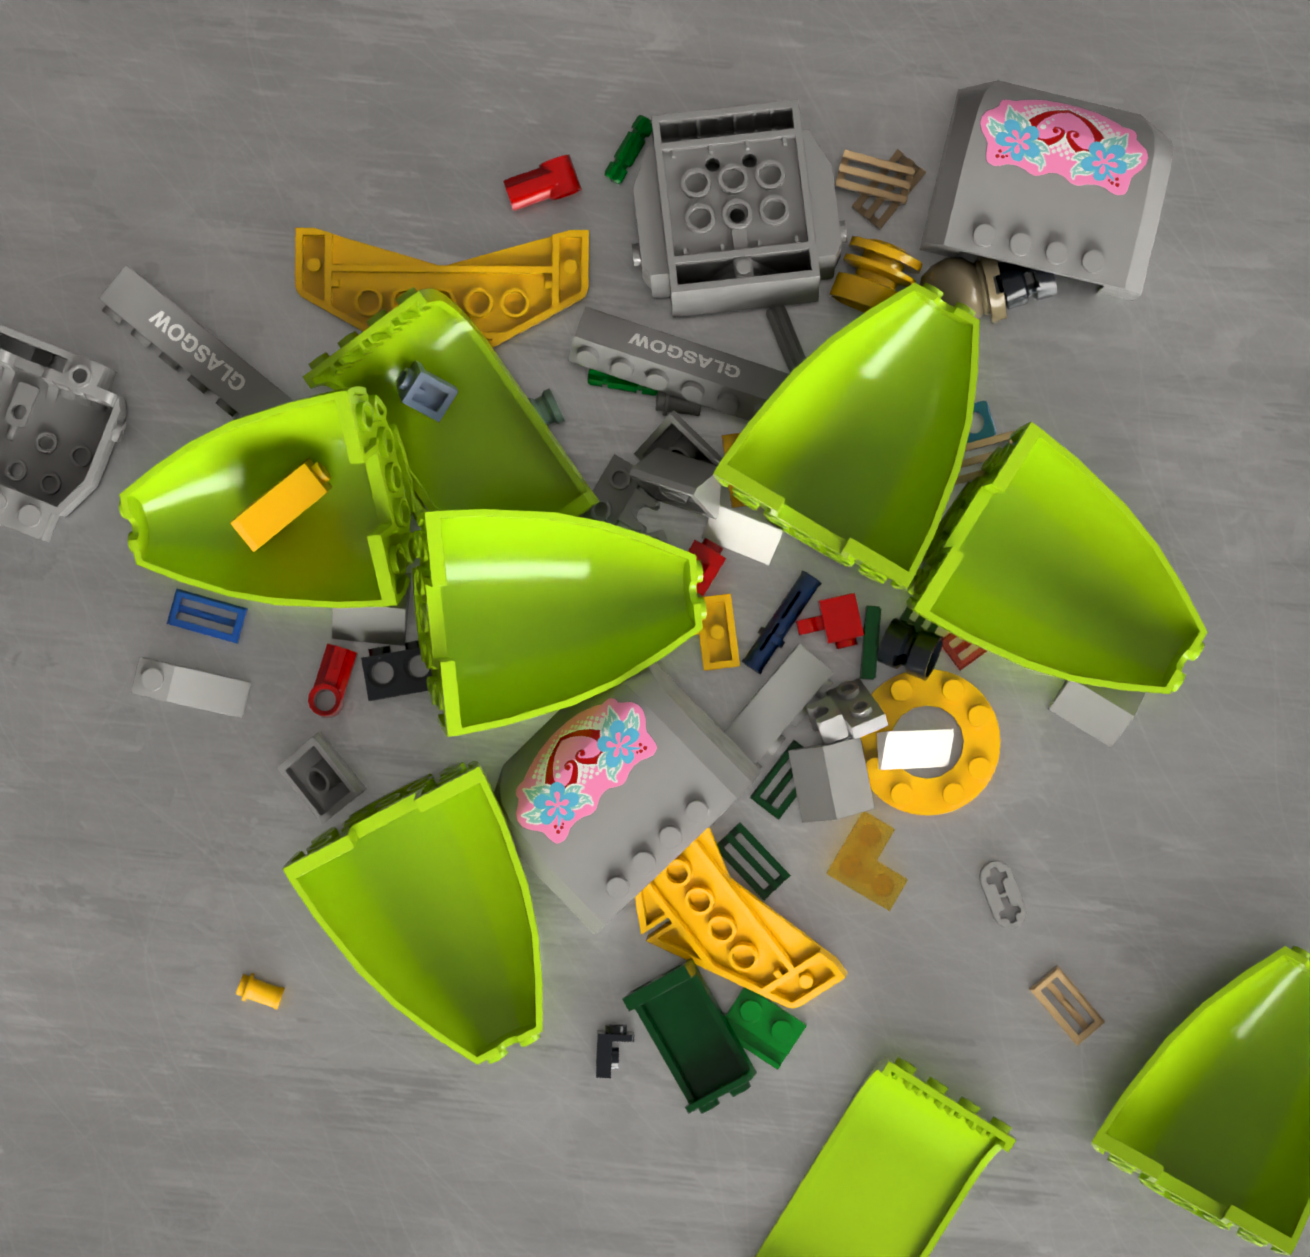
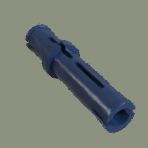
[741,570,822,675]

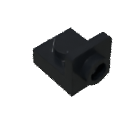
[596,1024,634,1079]

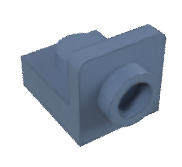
[396,360,459,422]

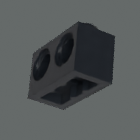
[361,640,432,701]

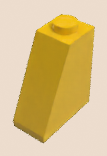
[230,458,332,552]

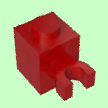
[688,538,726,596]
[796,593,864,649]

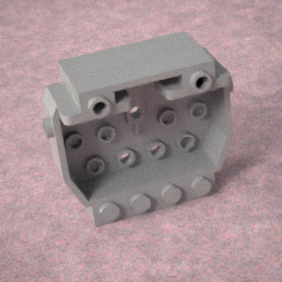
[632,99,847,318]
[0,324,127,542]

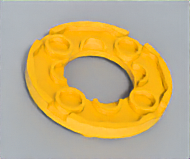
[861,669,1001,816]

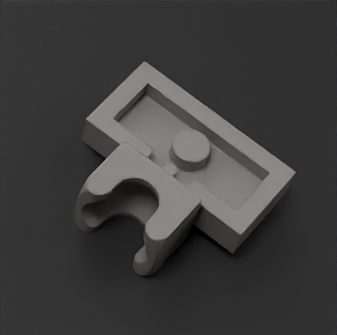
[579,454,661,534]
[807,678,888,745]

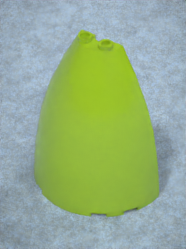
[713,282,980,590]
[119,386,416,608]
[906,422,1208,694]
[412,509,707,737]
[283,761,543,1065]
[1091,945,1310,1256]

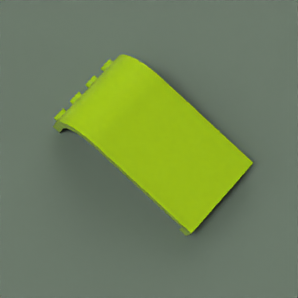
[302,287,600,517]
[754,1056,1016,1257]

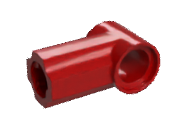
[503,154,582,211]
[308,643,358,718]

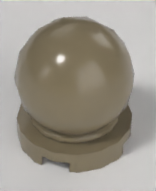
[919,255,1007,323]

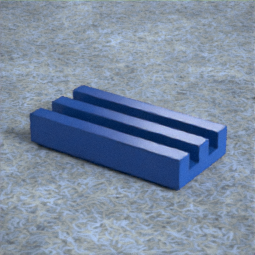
[166,588,248,644]

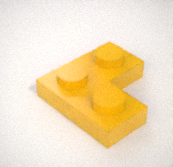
[695,593,740,671]

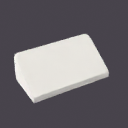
[701,505,783,565]
[876,729,954,770]

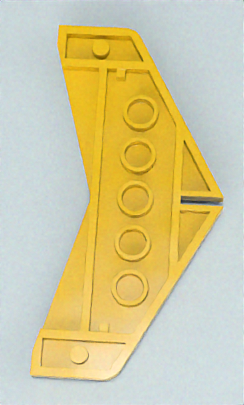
[295,227,589,348]
[635,827,848,1008]

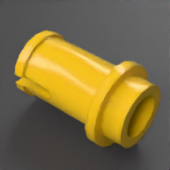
[236,973,285,1010]

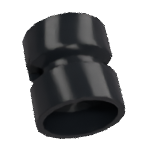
[995,262,1058,310]
[877,618,944,681]

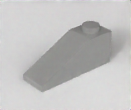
[131,657,251,718]

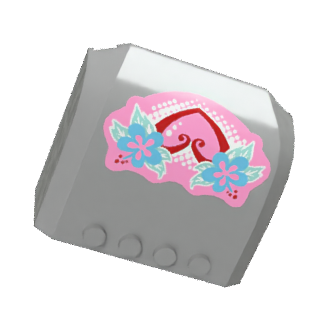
[920,80,1173,301]
[494,662,761,935]

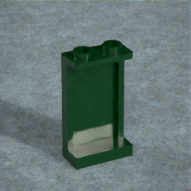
[622,958,757,1114]

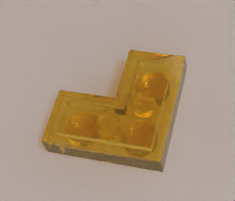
[826,812,908,911]

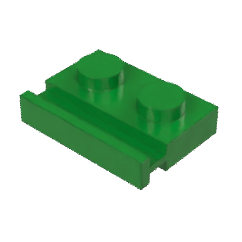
[725,987,807,1070]

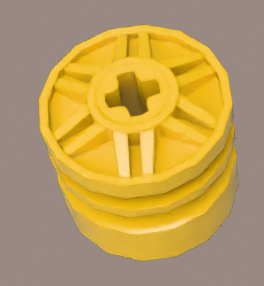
[829,236,923,313]

